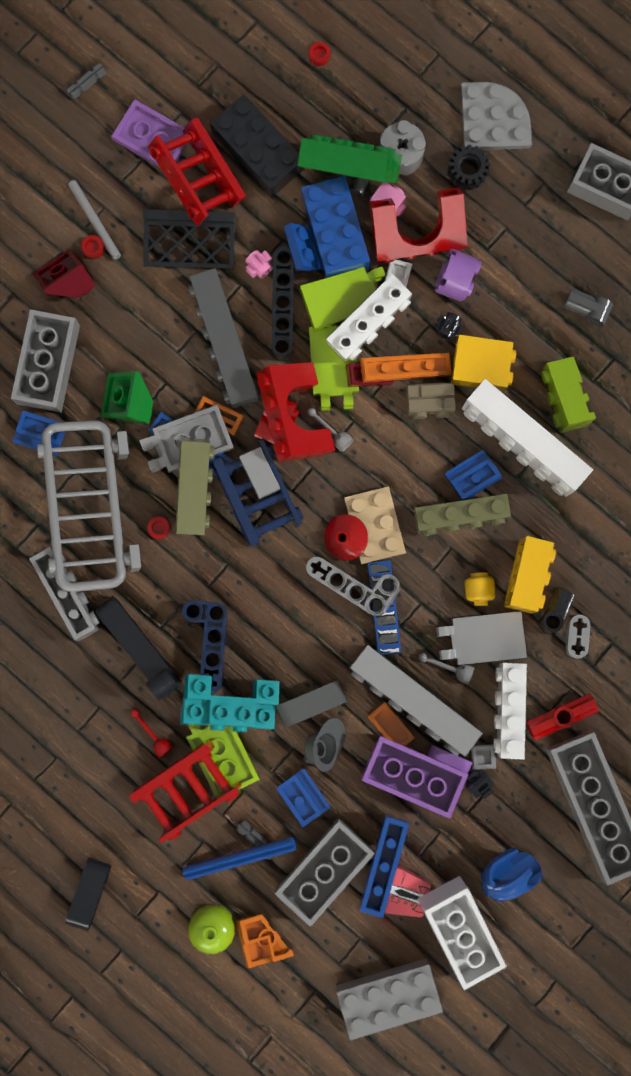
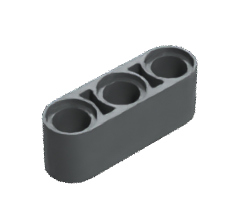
[276,680,347,728]

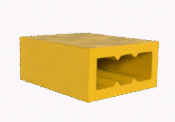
[451,335,516,392]

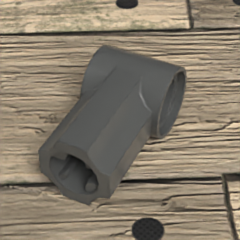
[564,288,613,327]

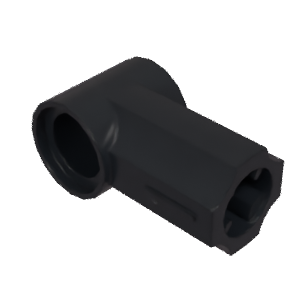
[539,587,574,635]

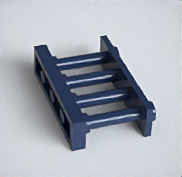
[212,440,303,548]

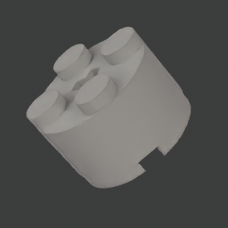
[380,120,426,175]

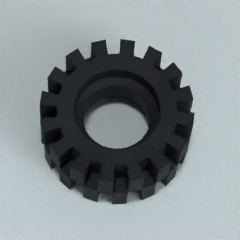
[448,145,490,190]

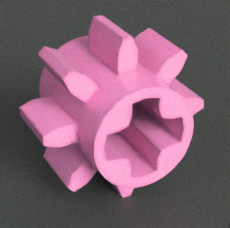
[245,250,273,279]

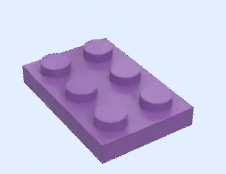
[111,99,188,166]

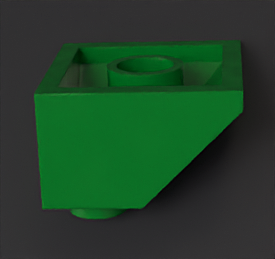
[100,371,153,424]

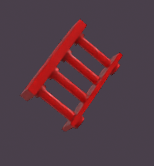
[148,117,246,226]
[129,739,242,843]

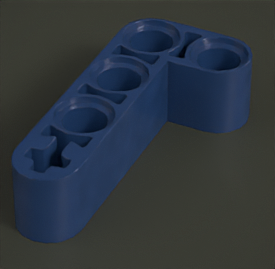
[182,601,228,694]

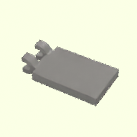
[139,405,234,473]
[436,611,527,665]

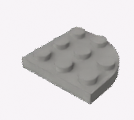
[461,82,532,150]

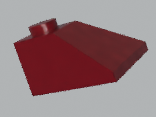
[32,249,96,298]

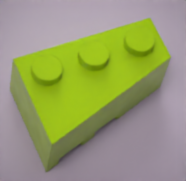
[541,357,596,433]

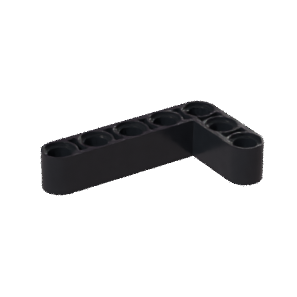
[95,595,183,700]

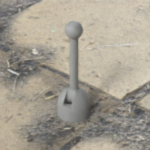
[307,408,354,452]
[419,653,475,685]

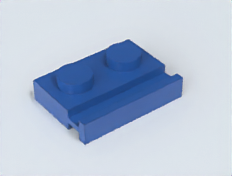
[284,223,322,272]
[12,410,66,457]
[445,450,502,501]
[276,768,331,827]

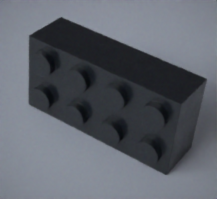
[210,94,304,198]

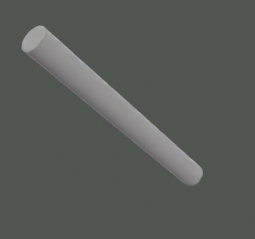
[68,180,121,260]

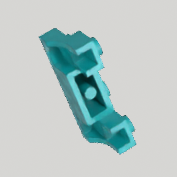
[180,674,280,732]

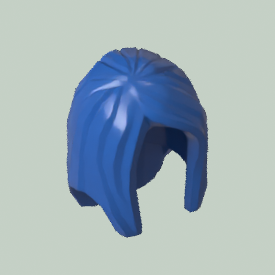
[481,848,542,902]

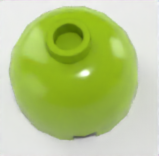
[188,904,236,954]

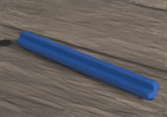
[183,837,296,880]

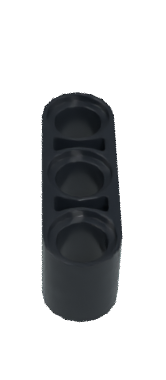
[65,857,112,931]

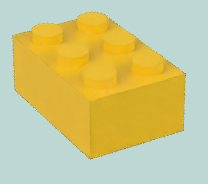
[503,536,556,614]

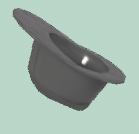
[303,718,346,772]

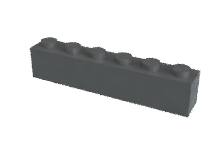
[188,268,259,409]

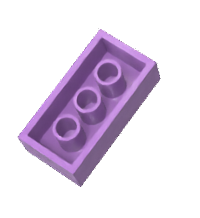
[361,735,468,819]

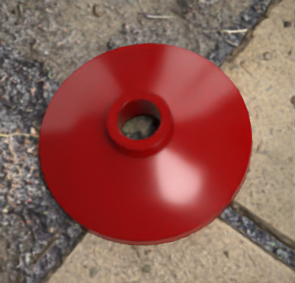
[324,514,368,561]

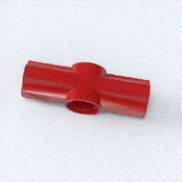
[526,693,599,741]

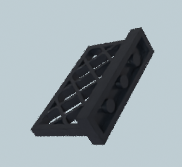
[143,209,236,270]

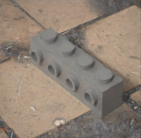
[29,547,100,641]

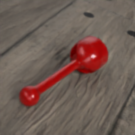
[130,709,174,759]

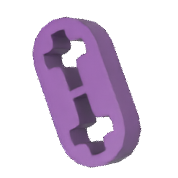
[427,745,473,773]

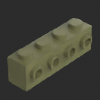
[175,438,214,535]
[413,494,511,536]

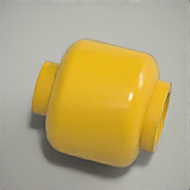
[465,572,496,606]

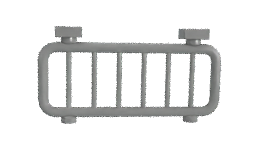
[37,420,141,592]

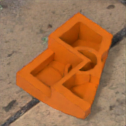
[235,914,294,968]

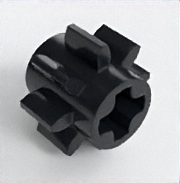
[435,312,465,341]
[465,770,494,799]

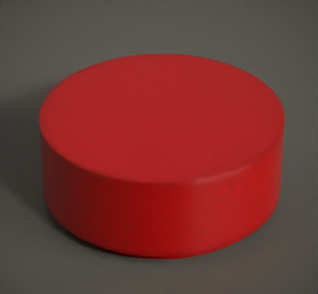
[308,42,331,66]
[81,235,104,260]
[147,516,171,540]

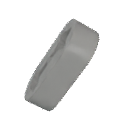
[565,615,590,659]

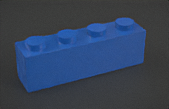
[359,814,409,918]

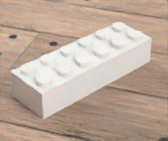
[462,379,593,497]

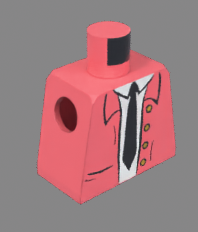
[385,865,431,917]

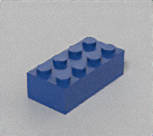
[301,176,370,278]

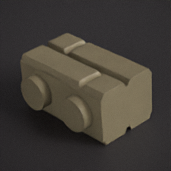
[406,383,455,419]

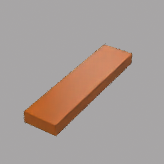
[360,353,452,382]

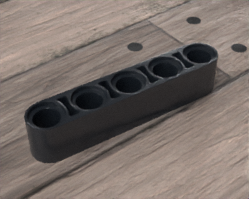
[272,246,294,361]

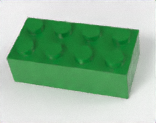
[298,134,402,183]

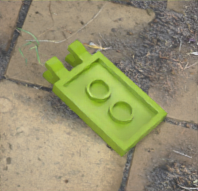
[299,267,385,331]
[309,325,359,411]
[186,725,260,797]

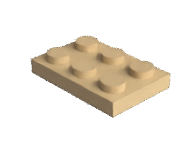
[344,487,406,565]

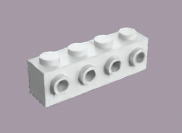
[326,274,412,362]
[494,663,527,759]

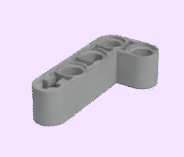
[306,557,400,616]

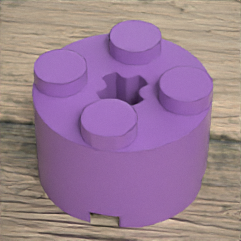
[434,248,482,302]

